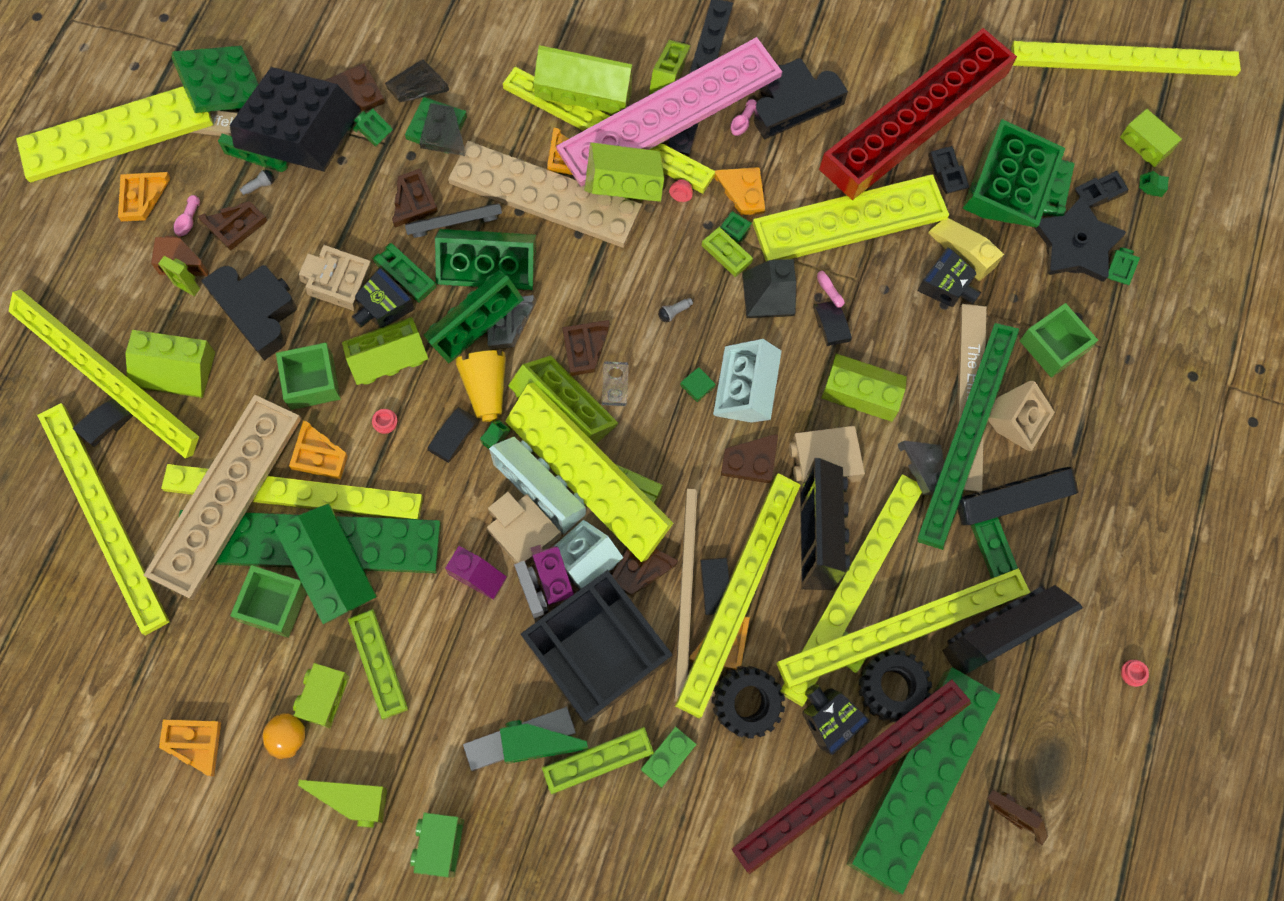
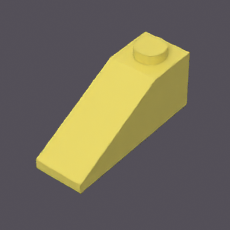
[929,218,1004,282]

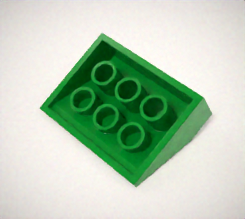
[962,119,1065,228]

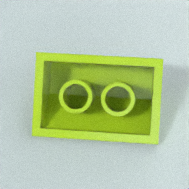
[584,142,664,202]
[342,317,428,385]
[126,330,215,398]
[821,354,907,422]

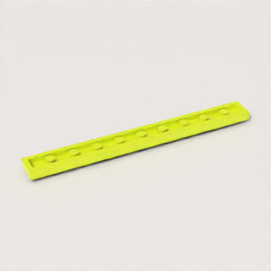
[1011,41,1241,76]
[503,67,715,194]
[8,290,199,459]
[37,403,170,636]
[161,464,423,520]
[675,473,800,718]
[780,474,922,707]
[776,568,1030,689]

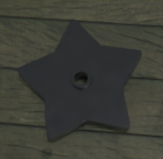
[1034,197,1126,282]

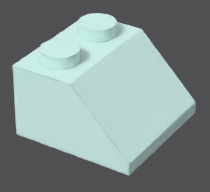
[553,520,623,590]

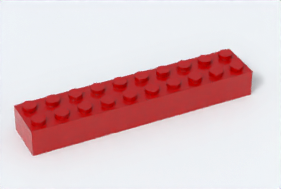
[819,28,1017,201]

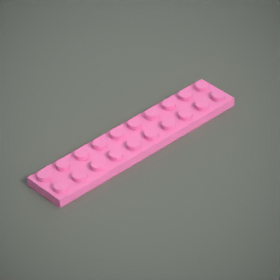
[556,37,782,187]

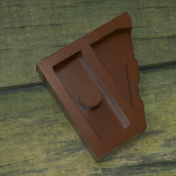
[325,63,385,112]
[392,168,438,228]
[198,201,268,251]
[562,320,610,376]
[721,434,778,484]
[612,548,678,596]
[987,790,1048,846]

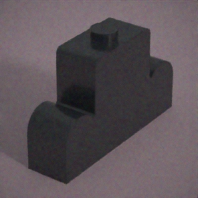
[754,59,848,140]
[201,265,297,361]

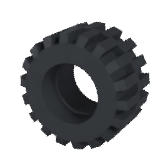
[858,650,932,722]
[712,666,785,739]

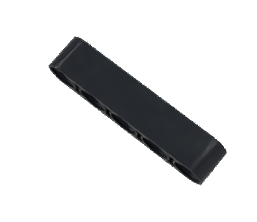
[957,467,1079,525]

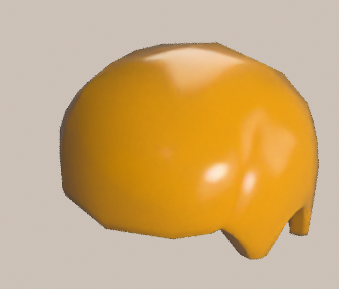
[262,713,305,759]

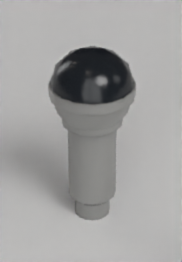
[239,170,275,195]
[658,298,693,322]

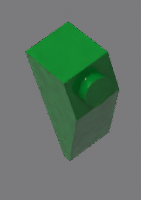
[500,720,588,764]

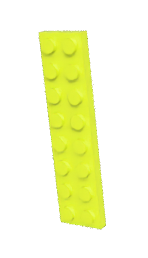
[16,87,214,183]
[753,174,949,261]
[505,383,674,562]

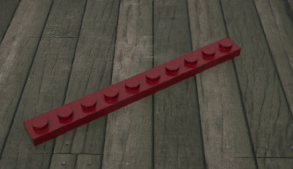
[731,680,971,875]

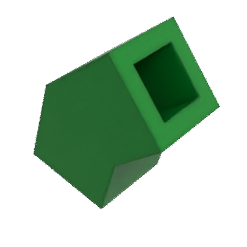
[1139,171,1169,197]
[480,420,511,449]

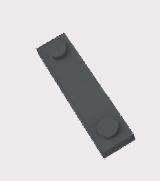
[405,203,502,238]

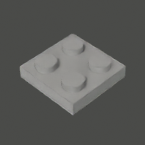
[514,561,548,623]

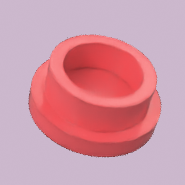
[669,180,693,202]
[372,409,398,434]
[1121,660,1149,687]

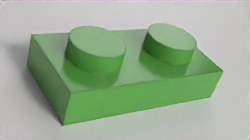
[641,727,697,788]

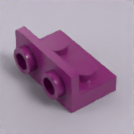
[530,545,574,604]

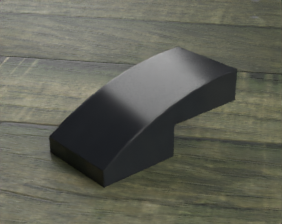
[928,146,969,194]
[1075,171,1129,208]
[813,301,852,346]
[72,399,133,447]
[427,407,479,463]
[700,558,729,615]

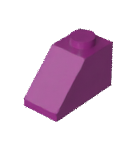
[445,546,507,600]

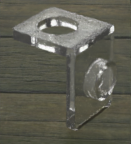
[602,361,629,406]

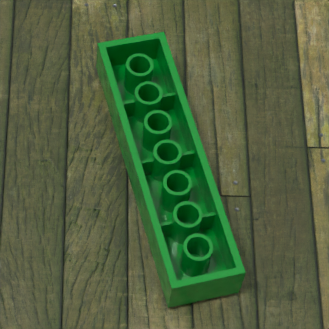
[846,667,1001,894]

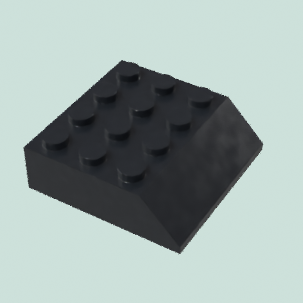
[230,67,361,172]
[800,458,850,590]
[520,570,673,726]
[942,585,1083,675]

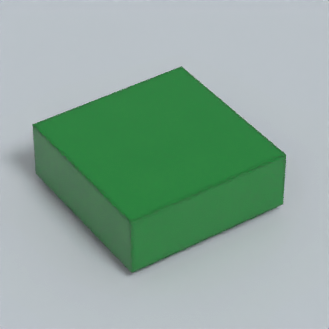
[720,211,752,244]
[680,367,716,402]

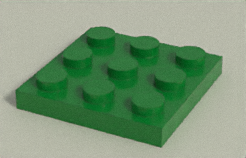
[172,46,258,113]

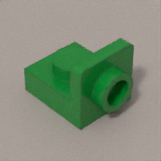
[353,108,393,147]
[1107,247,1140,285]

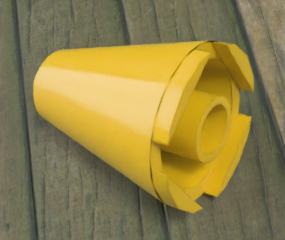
[455,350,506,422]

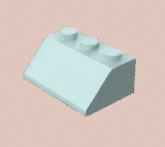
[713,339,782,423]

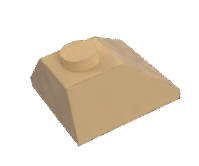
[989,381,1055,451]

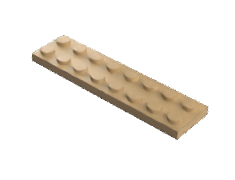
[448,141,642,248]
[143,395,301,600]

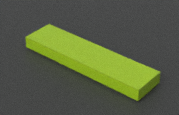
[348,609,409,720]
[542,727,654,794]

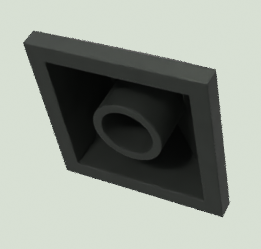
[742,259,796,318]

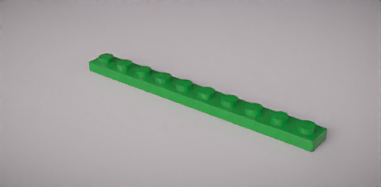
[917,323,1019,550]

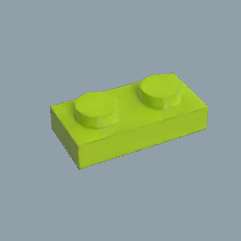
[702,227,753,277]
[158,256,200,296]

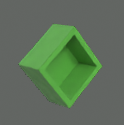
[1020,303,1098,378]
[276,343,341,410]
[230,565,307,638]
[410,813,464,878]

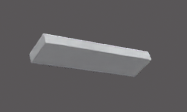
[463,707,576,771]

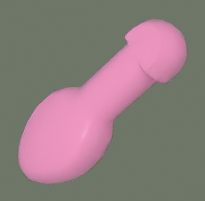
[731,99,757,136]
[174,195,200,237]
[817,271,845,308]

